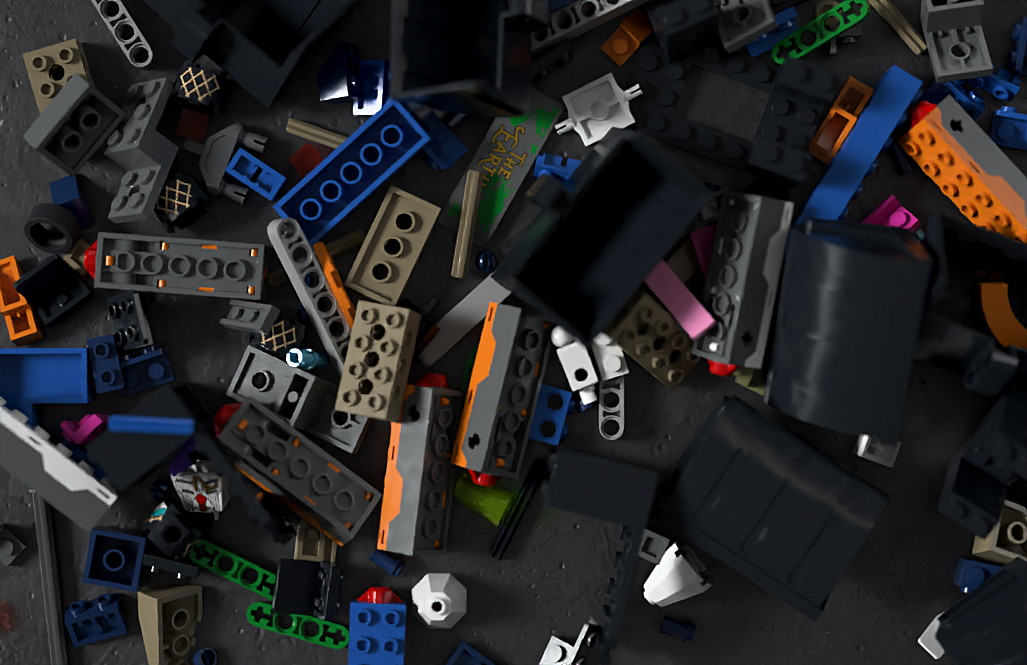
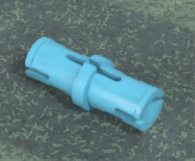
[286,348,328,370]

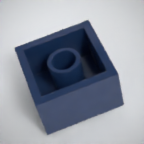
[82,525,151,592]

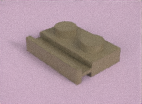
[294,515,337,563]

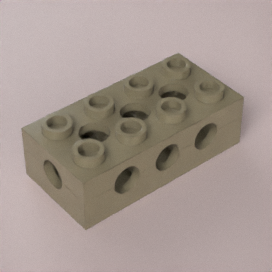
[23,39,109,151]
[344,185,442,307]
[602,289,701,391]
[335,301,422,423]

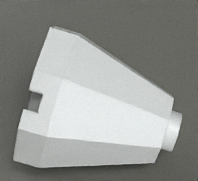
[643,538,713,607]
[412,573,467,629]

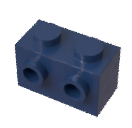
[953,556,1004,593]

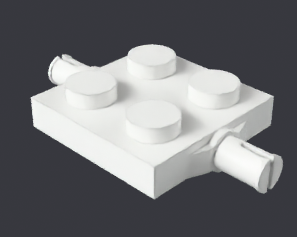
[555,73,643,147]

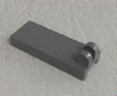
[219,299,280,335]

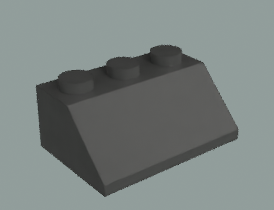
[23,73,127,178]

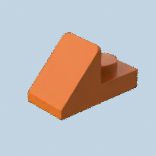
[600,8,653,67]

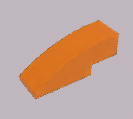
[808,76,873,165]
[0,255,43,347]

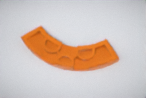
[313,242,356,329]
[977,282,1027,349]

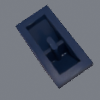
[49,175,96,230]

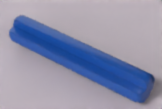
[109,415,195,435]

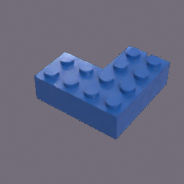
[0,348,93,429]

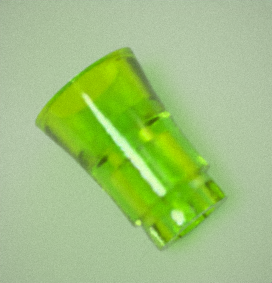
[453,474,515,528]

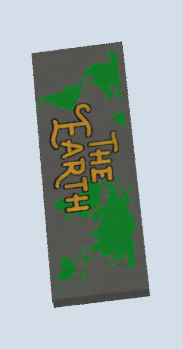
[437,87,565,249]

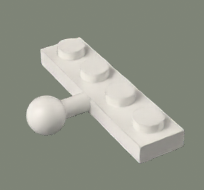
[551,326,629,381]

